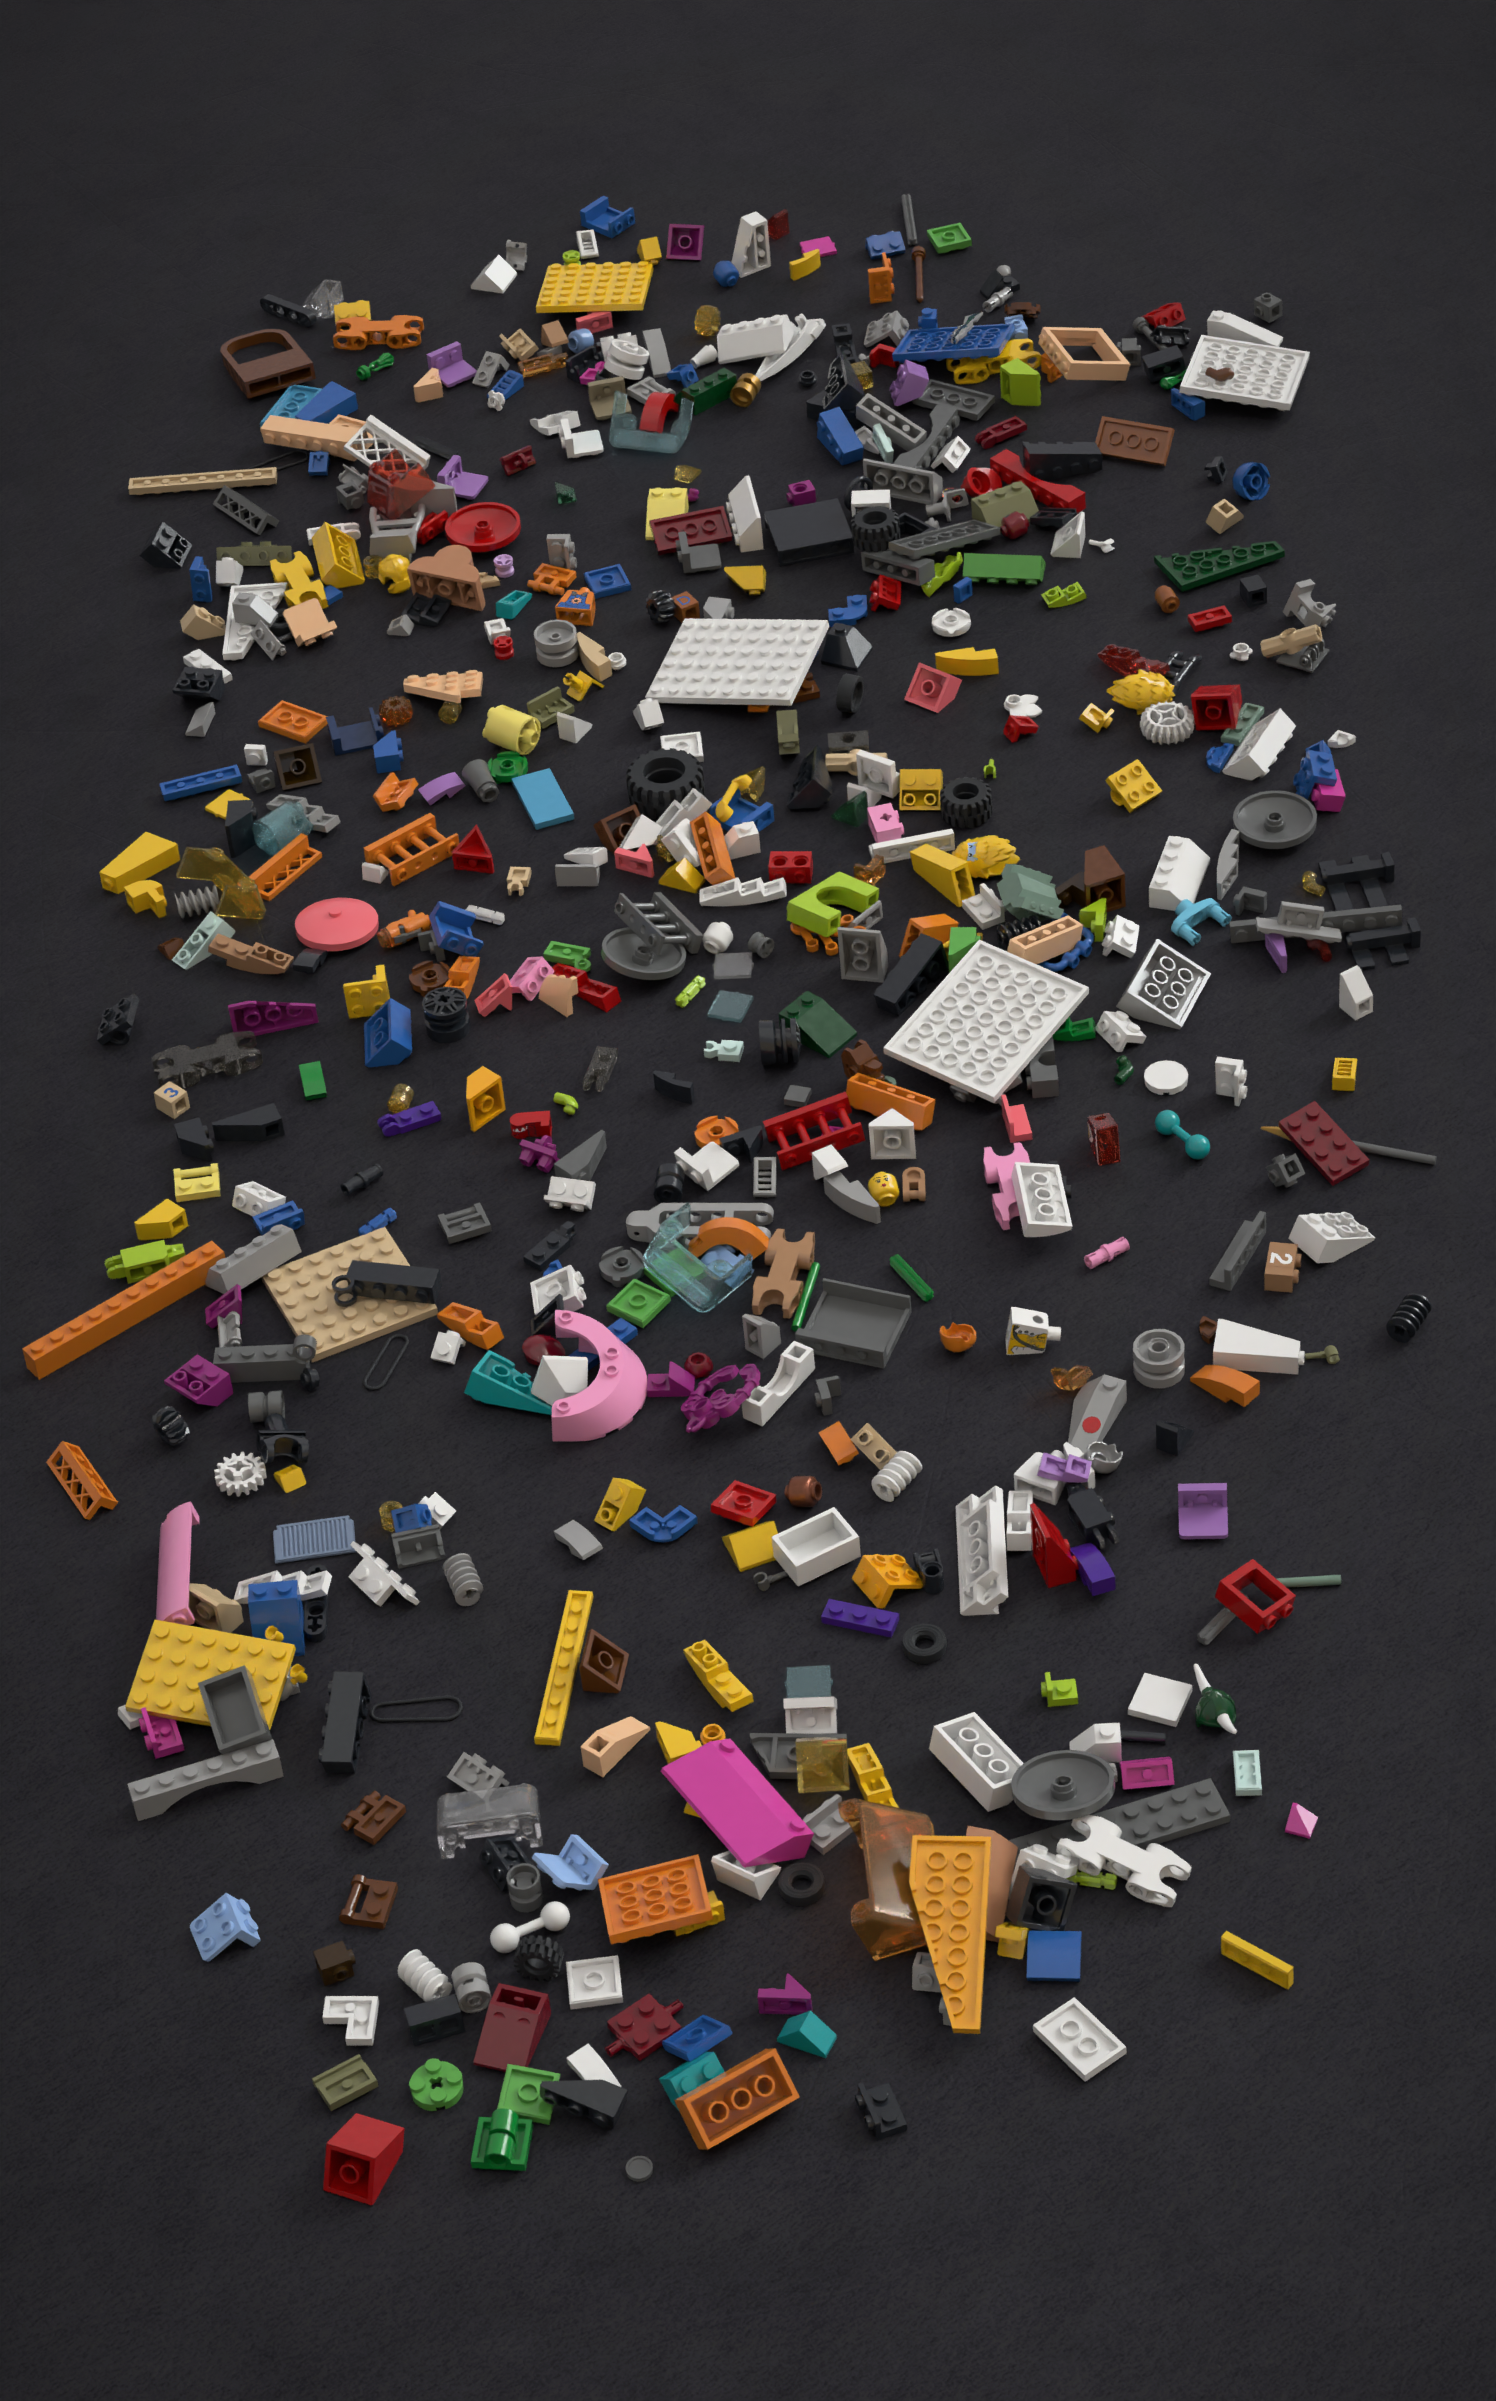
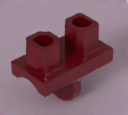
[500,445,536,476]

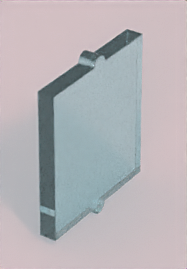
[707,990,753,1023]
[785,1665,833,1698]

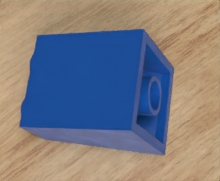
[248,1580,305,1656]

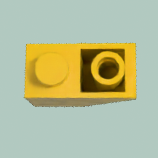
[134,1199,188,1240]
[594,1478,646,1531]

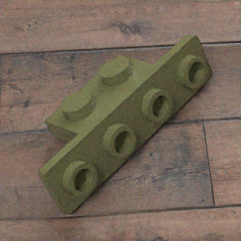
[216,541,292,566]

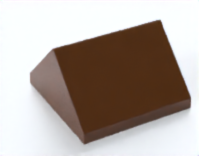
[580,1629,629,1693]

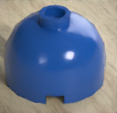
[1232,462,1270,501]

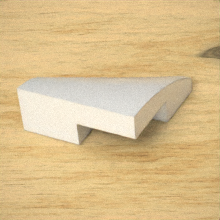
[530,411,581,435]

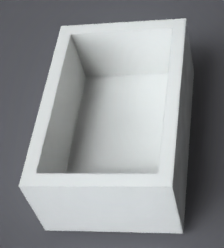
[772,1507,861,1586]

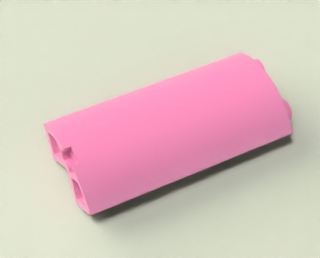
[156,1501,199,1625]

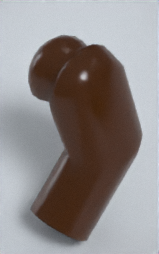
[1205,367,1234,382]

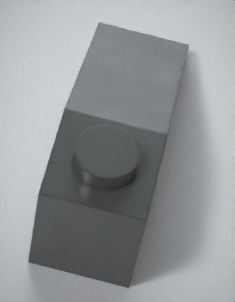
[554,1130,607,1181]

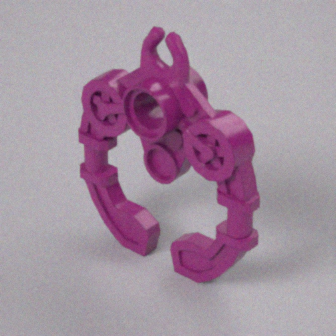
[681,1364,760,1433]

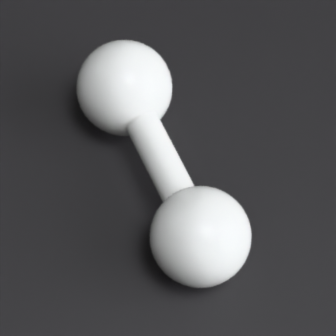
[490,1901,570,1953]

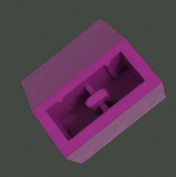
[164,1355,233,1406]

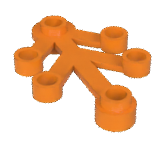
[790,914,866,956]

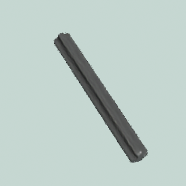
[901,194,917,246]

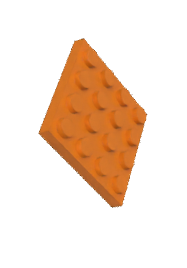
[598,1855,713,1944]

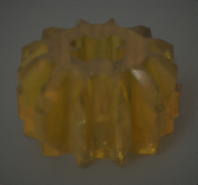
[694,305,721,336]

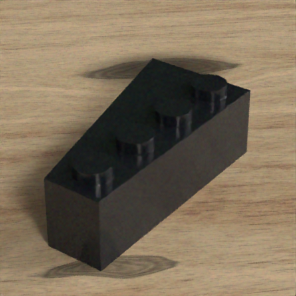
[874,933,949,1016]
[319,1671,372,1773]

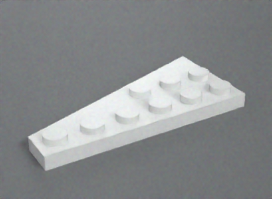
[223,582,289,660]

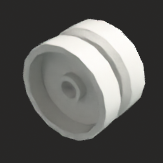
[604,340,649,380]

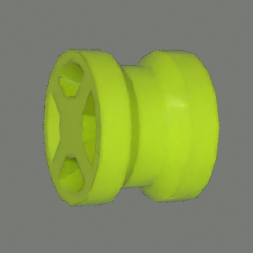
[563,250,581,265]

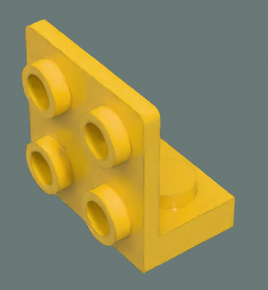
[343,965,390,1019]

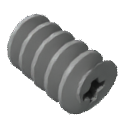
[175,885,220,918]
[442,1553,483,1606]

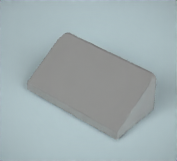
[185,702,215,737]
[848,900,883,930]

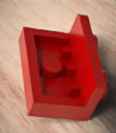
[410,510,448,545]

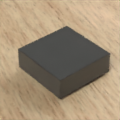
[784,1085,812,1107]

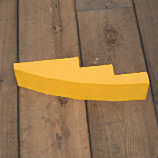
[845,1743,902,1826]

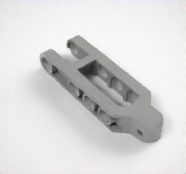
[626,1203,774,1250]

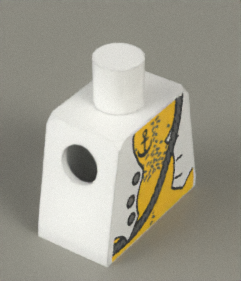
[1005,1307,1061,1355]

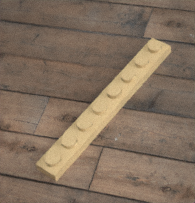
[128,467,277,495]

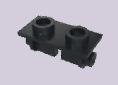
[1150,325,1191,346]

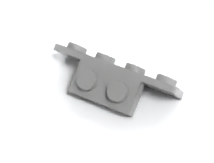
[1255,901,1342,943]

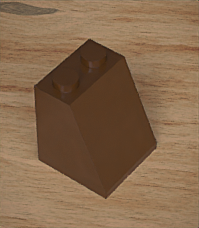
[1084,845,1126,912]

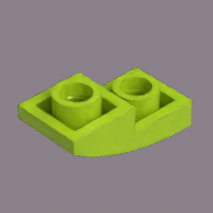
[1041,582,1087,608]

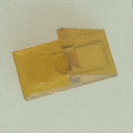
[740,766,765,802]

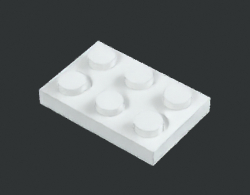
[1033,1997,1126,2082]

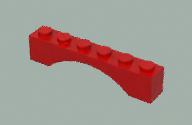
[990,449,1086,513]

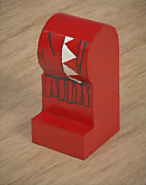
[510,1111,552,1139]

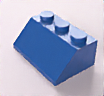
[364,998,412,1067]

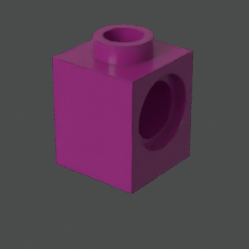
[786,480,816,506]

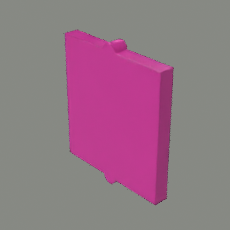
[800,236,837,257]

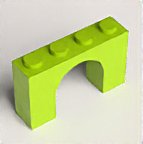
[787,871,879,937]

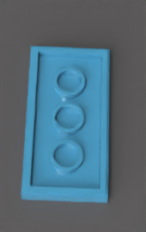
[260,385,322,428]
[511,768,574,830]

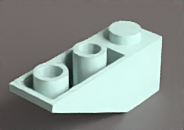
[172,911,236,970]

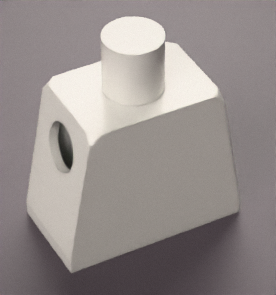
[1014,1450,1066,1505]

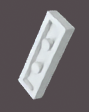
[183,649,233,684]

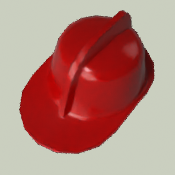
[961,467,1002,498]

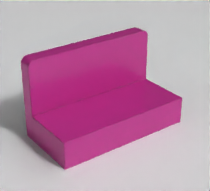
[1119,1757,1174,1789]

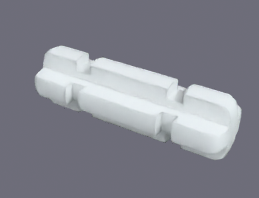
[466,905,505,925]

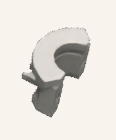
[506,240,528,271]

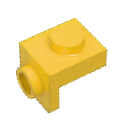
[1079,703,1114,733]

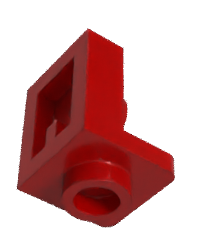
[1003,715,1039,742]

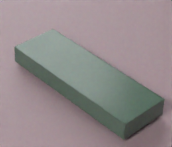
[1221,703,1264,746]

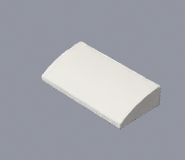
[1011,1162,1072,1237]

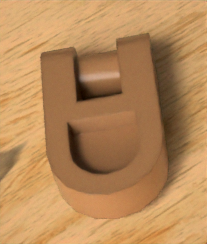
[902,1167,926,1202]

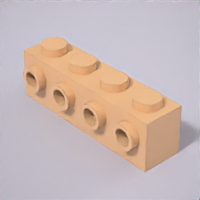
[1007,916,1083,964]

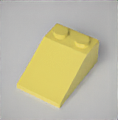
[646,487,689,540]

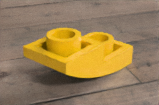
[789,249,821,281]

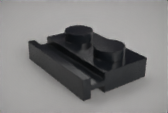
[1030,507,1077,528]

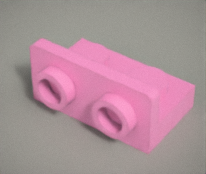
[509,956,554,1001]

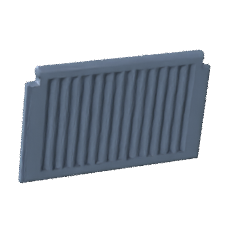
[273,1515,356,1564]

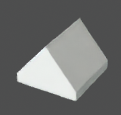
[362,862,389,884]

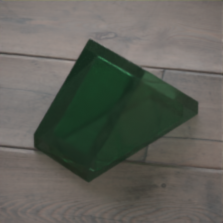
[831,790,868,827]

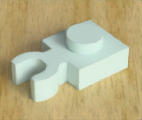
[704,1040,744,1062]

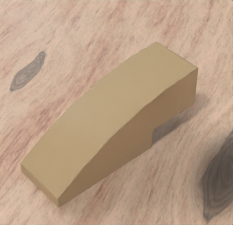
[577,632,612,682]

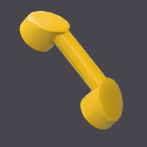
[716,774,752,822]

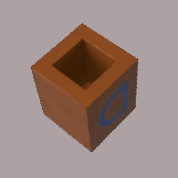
[671,591,700,623]

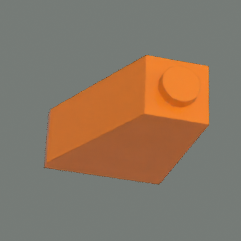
[899,914,959,958]

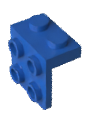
[1293,750,1337,800]

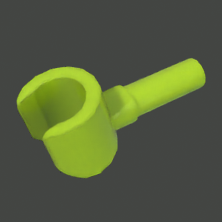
[984,759,996,778]

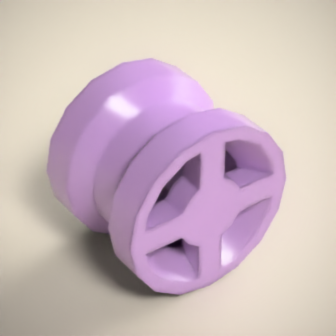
[494,554,514,578]

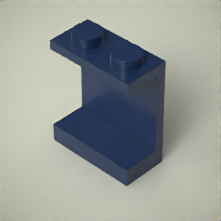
[326,707,384,756]

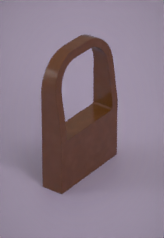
[220,329,316,398]

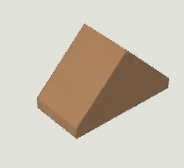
[541,320,569,348]

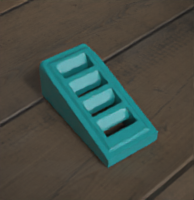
[496,590,532,620]

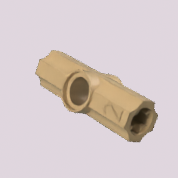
[1260,624,1323,658]
[825,749,888,776]

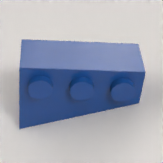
[817,407,864,466]

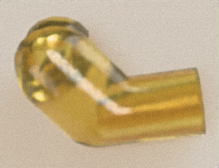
[1302,871,1325,896]

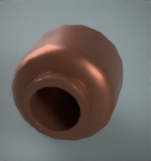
[785,1476,822,1507]

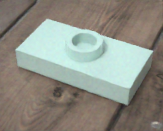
[872,423,894,463]
[1233,1750,1262,1796]

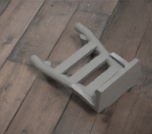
[369,503,426,563]

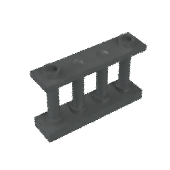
[614,892,703,955]

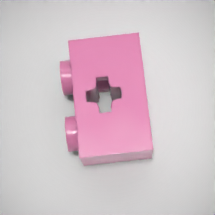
[867,803,904,843]

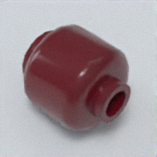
[1000,511,1029,540]

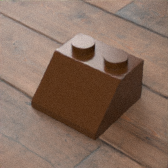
[593,804,640,854]

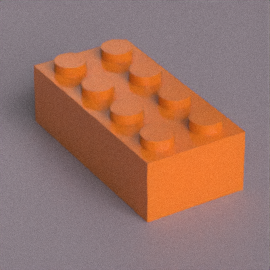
[674,2048,800,2150]

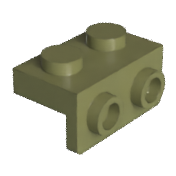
[527,686,574,729]

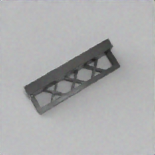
[213,485,279,535]
[1209,1211,1266,1291]

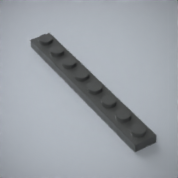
[1230,905,1402,943]

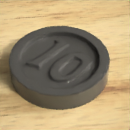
[626,2156,653,2182]

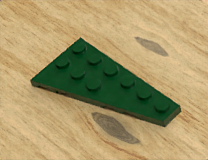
[1154,541,1285,592]

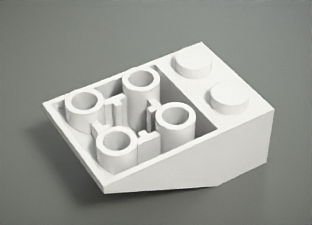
[1289,1212,1375,1263]

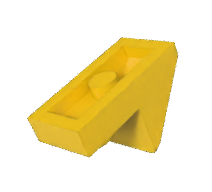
[995,1921,1032,1959]

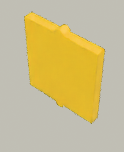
[205,789,250,820]

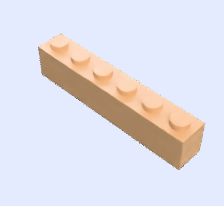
[260,415,370,457]

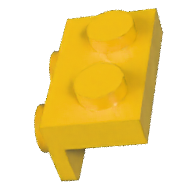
[334,300,371,327]

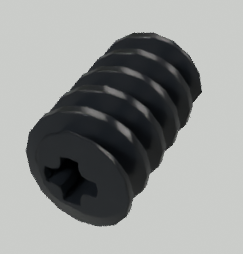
[997,915,1042,951]
[1386,1293,1432,1343]

